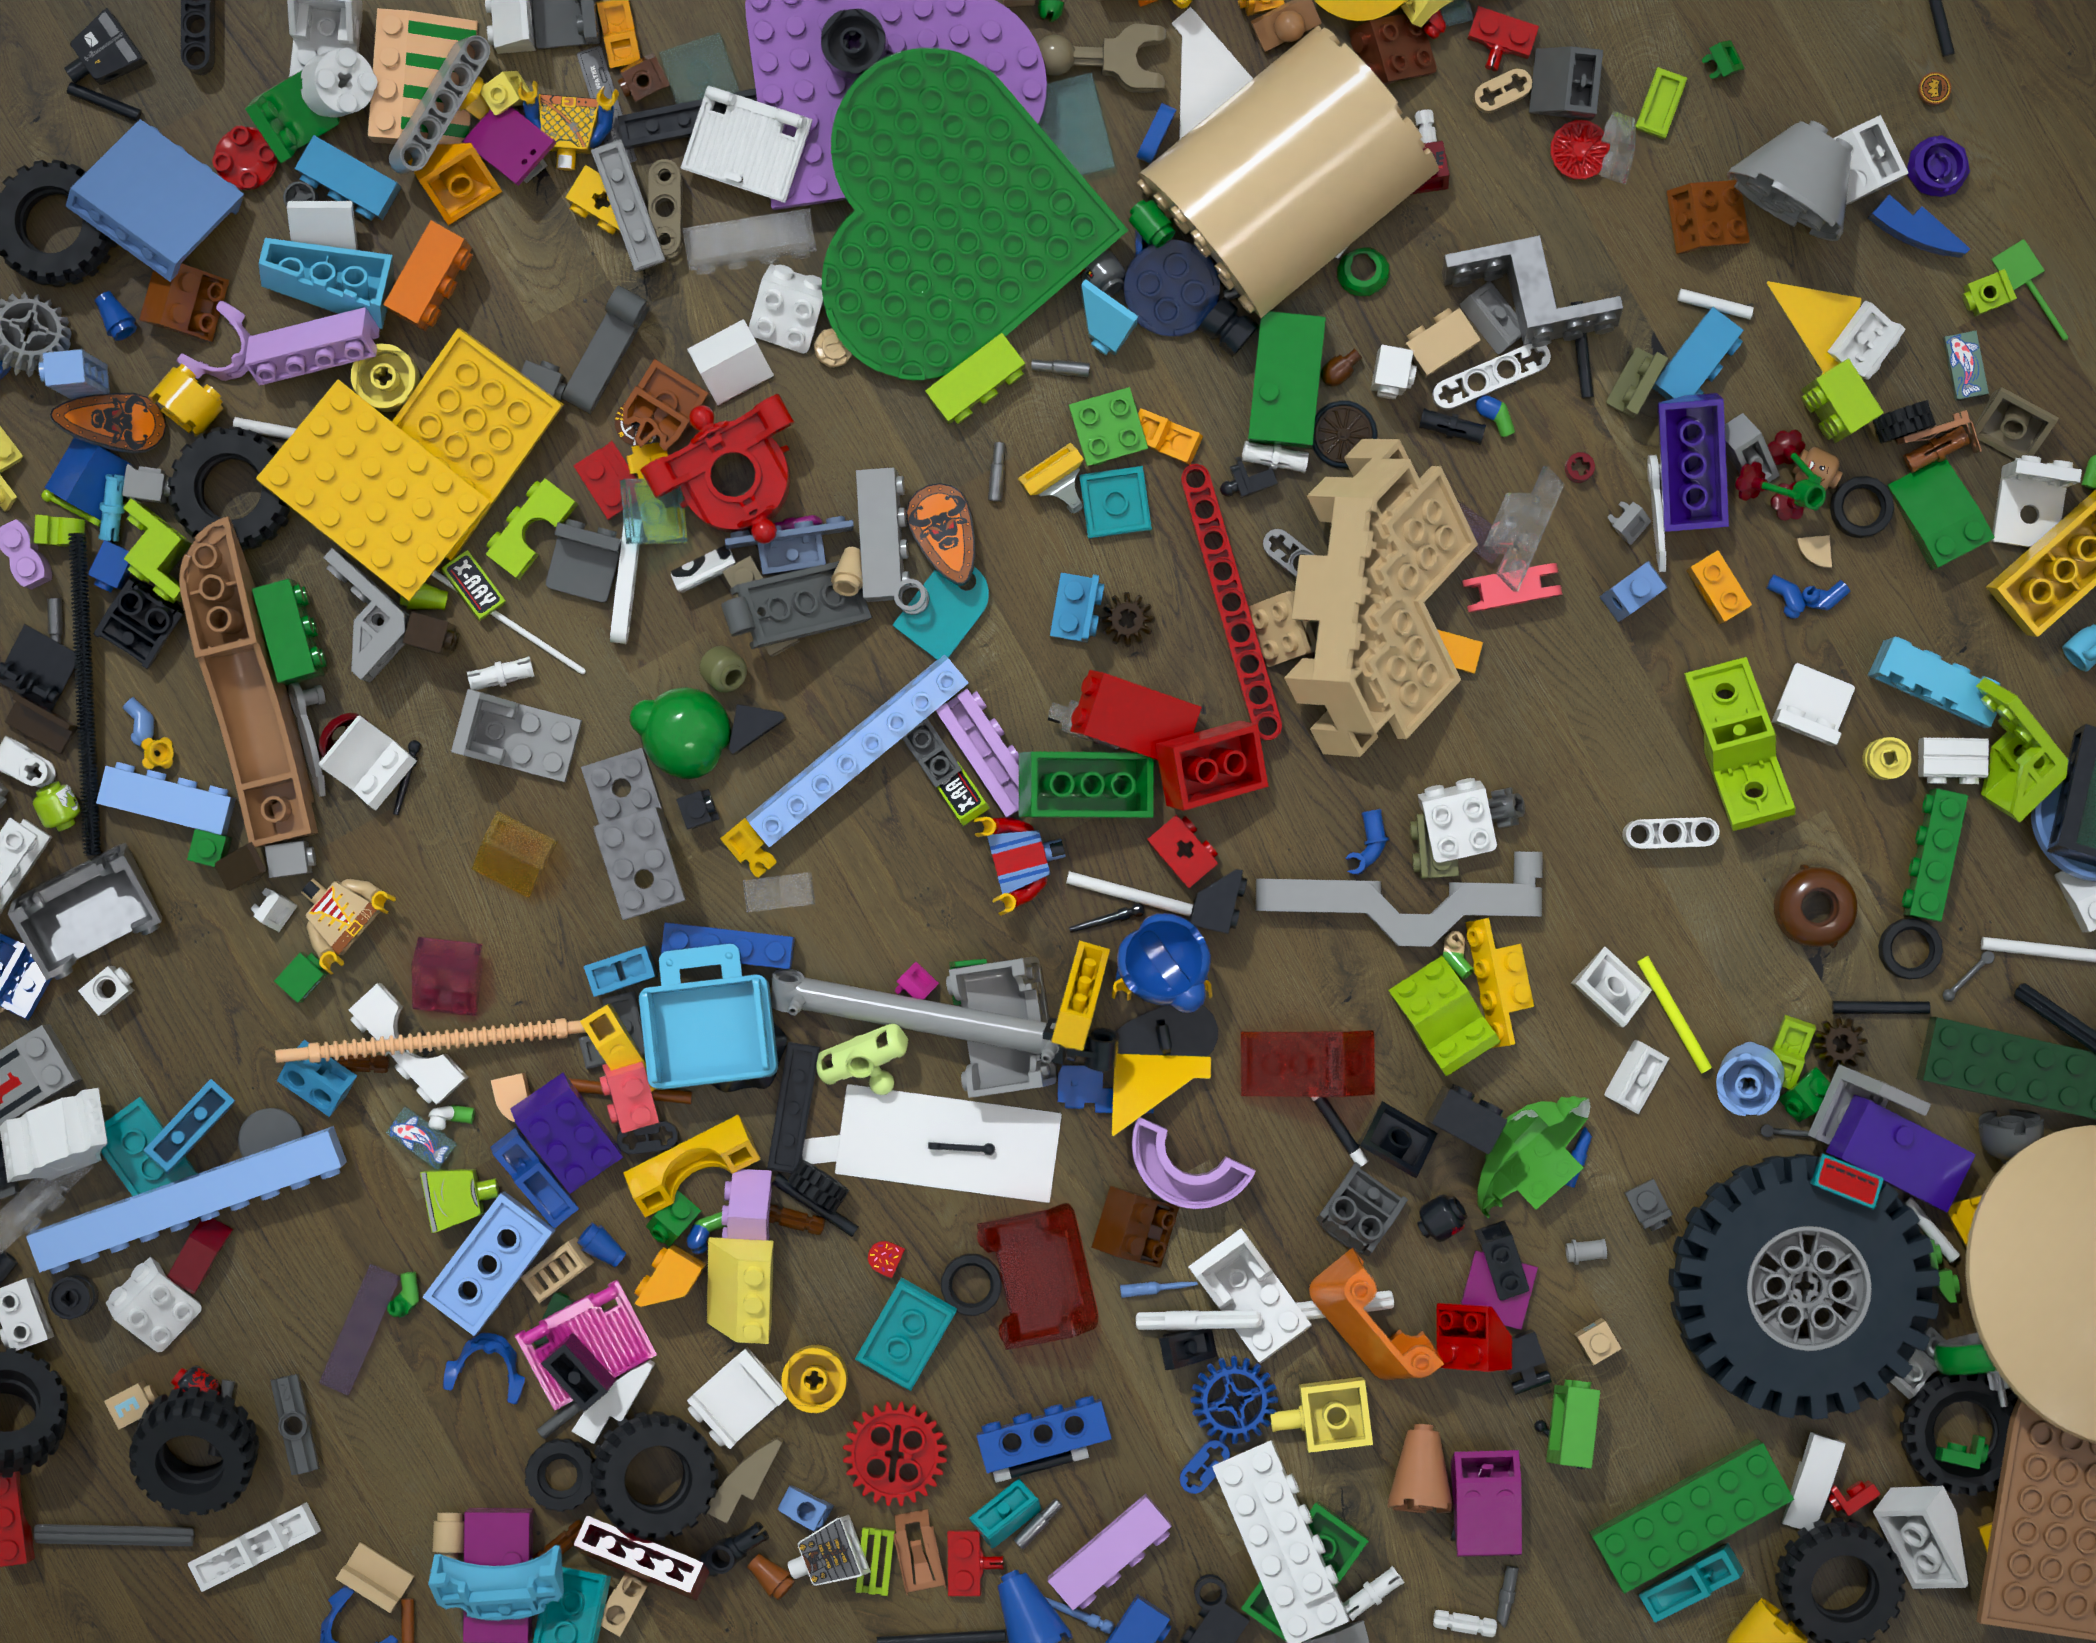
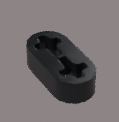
[617,1121,679,1154]

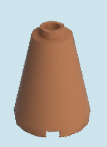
[1388,1424,1453,1513]

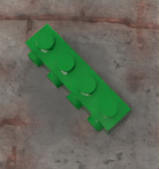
[1901,788,1968,922]

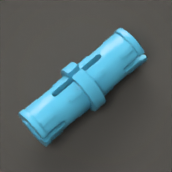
[98,474,125,541]

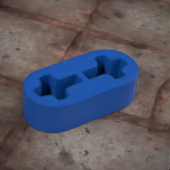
[1136,103,1177,164]
[1179,1439,1230,1494]

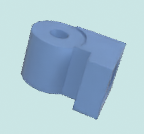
[777,1485,834,1531]

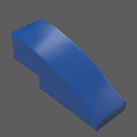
[1867,194,1970,258]
[491,1127,579,1229]

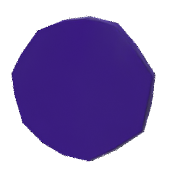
[1907,135,1970,197]

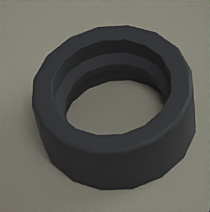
[1830,476,1894,539]
[1878,918,1943,979]
[941,1254,1002,1316]

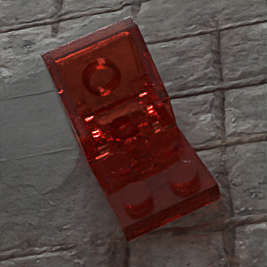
[1241,1030,1375,1097]

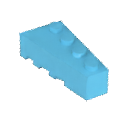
[258,238,395,329]
[1868,636,2000,728]

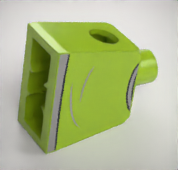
[420,1169,500,1233]

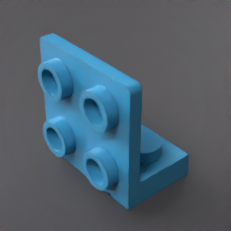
[1050,573,1104,643]

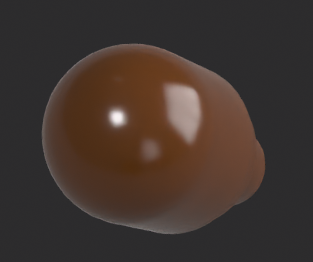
[1321,348,1362,387]

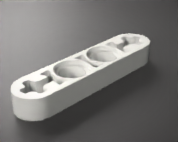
[1432,344,1551,410]
[610,518,642,644]

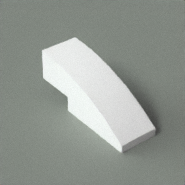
[572,1360,656,1444]
[1782,1432,1845,1531]

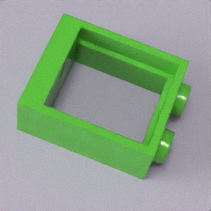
[1546,1379,1600,1468]

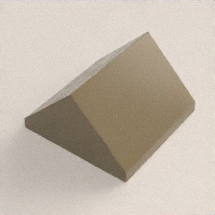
[1971,387,2059,459]

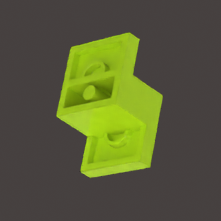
[123,498,192,604]
[1388,956,1501,1077]

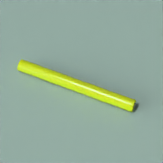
[1637,956,1712,1074]

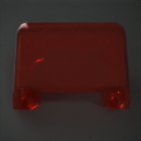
[977,1203,1098,1350]

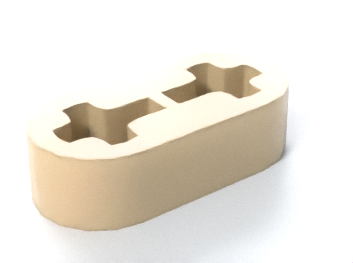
[1473,68,1532,113]

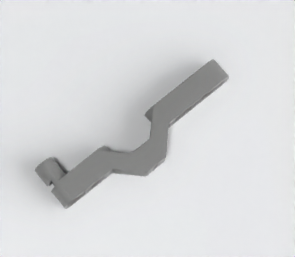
[1255,852,1543,947]

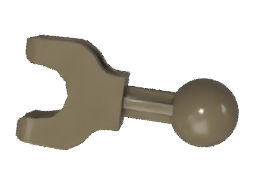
[1038,24,1166,93]

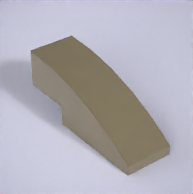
[707,1436,784,1523]

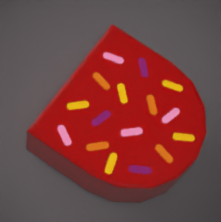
[868,1240,905,1278]

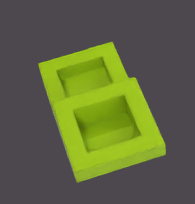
[1772,1015,1816,1089]

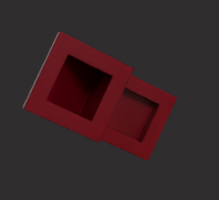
[167,1218,233,1295]

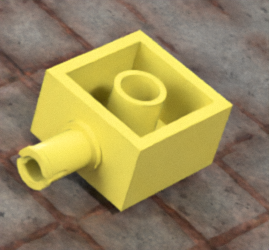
[1270,1377,1373,1453]

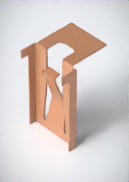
[1896,410,1981,453]
[893,1509,946,1595]

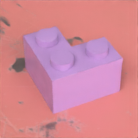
[722,1169,772,1241]

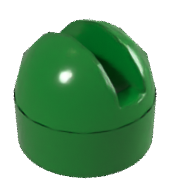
[1038,0,1065,22]

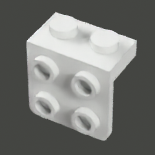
[748,264,824,353]
[1418,778,1497,863]
[106,1256,202,1352]

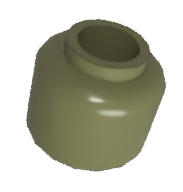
[699,645,747,693]

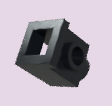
[676,789,720,830]

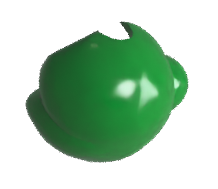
[629,687,732,779]

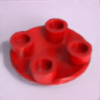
[212,126,277,190]

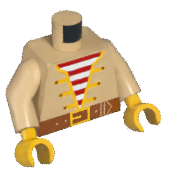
[301,878,396,975]

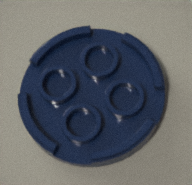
[1123,239,1220,337]

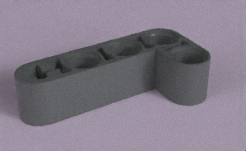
[562,285,650,414]

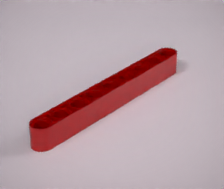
[1180,464,1282,741]

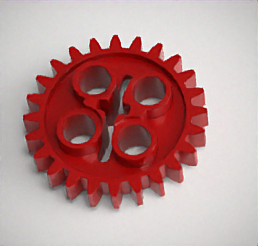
[843,1400,947,1506]

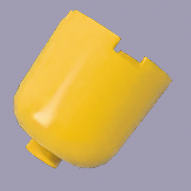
[1727,1598,1809,1643]

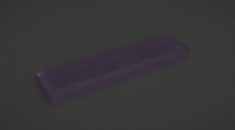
[319,1264,400,1396]

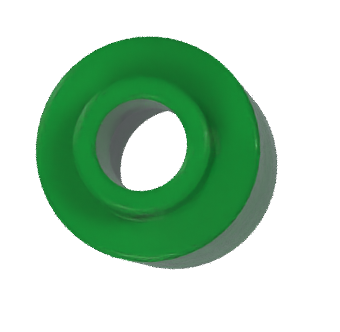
[1129,200,1176,249]

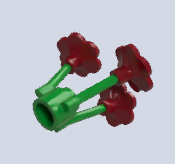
[1735,429,1826,521]

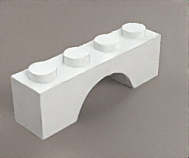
[349,983,468,1104]

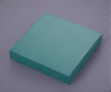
[1079,466,1152,539]

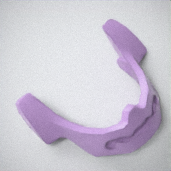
[177,301,251,381]

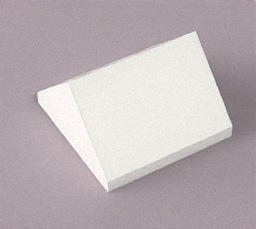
[687,319,774,406]
[1571,947,1652,1027]

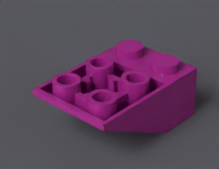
[1450,1450,1522,1557]

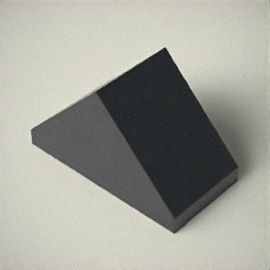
[729,704,787,755]

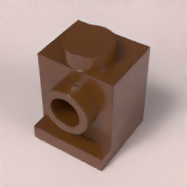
[617,53,670,102]

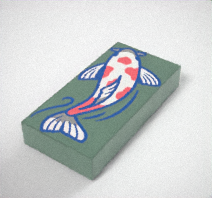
[1943,331,1989,401]

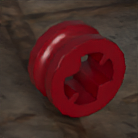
[1565,452,1595,483]

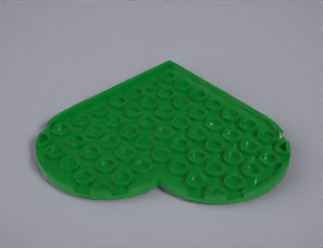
[822,47,1128,380]

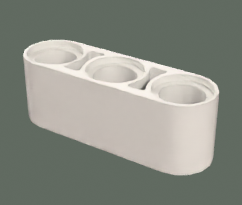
[1622,817,1720,849]

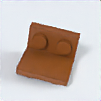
[1667,180,1750,254]

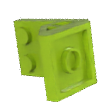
[1976,677,2069,823]

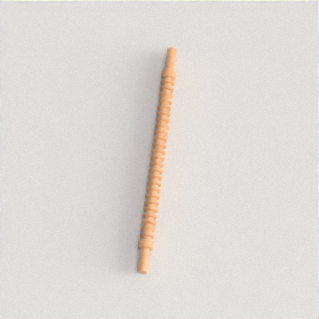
[275,1018,586,1063]

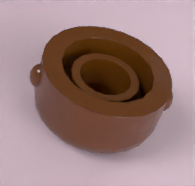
[1774,864,1858,948]

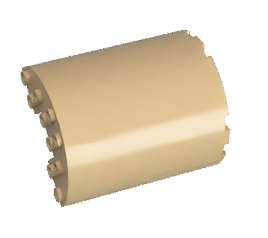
[1136,25,1439,318]

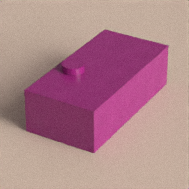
[463,1508,533,1643]

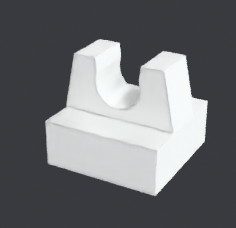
[251,888,297,932]

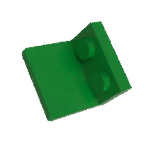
[245,69,340,163]

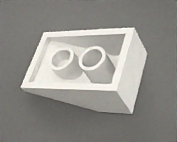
[1873,1486,1968,1589]

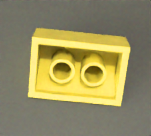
[707,1237,774,1344]

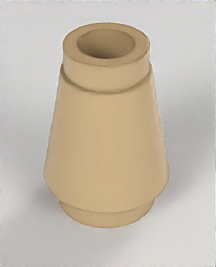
[831,547,863,596]

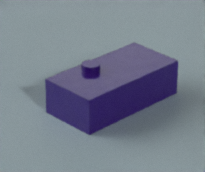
[1826,1094,1976,1212]

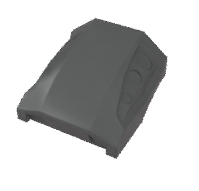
[1316,1162,1408,1256]

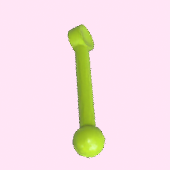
[41,489,101,527]

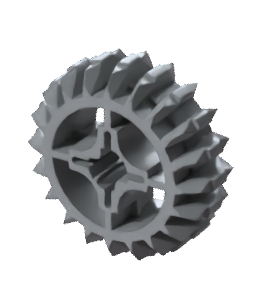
[0,292,72,377]

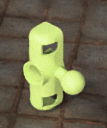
[816,1024,908,1095]

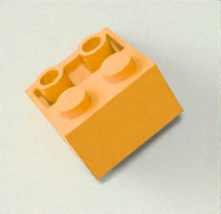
[634,1244,707,1307]

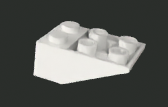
[1833,115,1908,205]

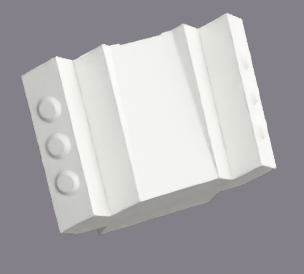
[0,1088,107,1182]

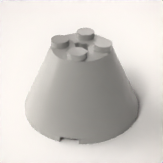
[1727,121,1853,241]

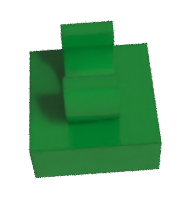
[1702,40,1745,79]

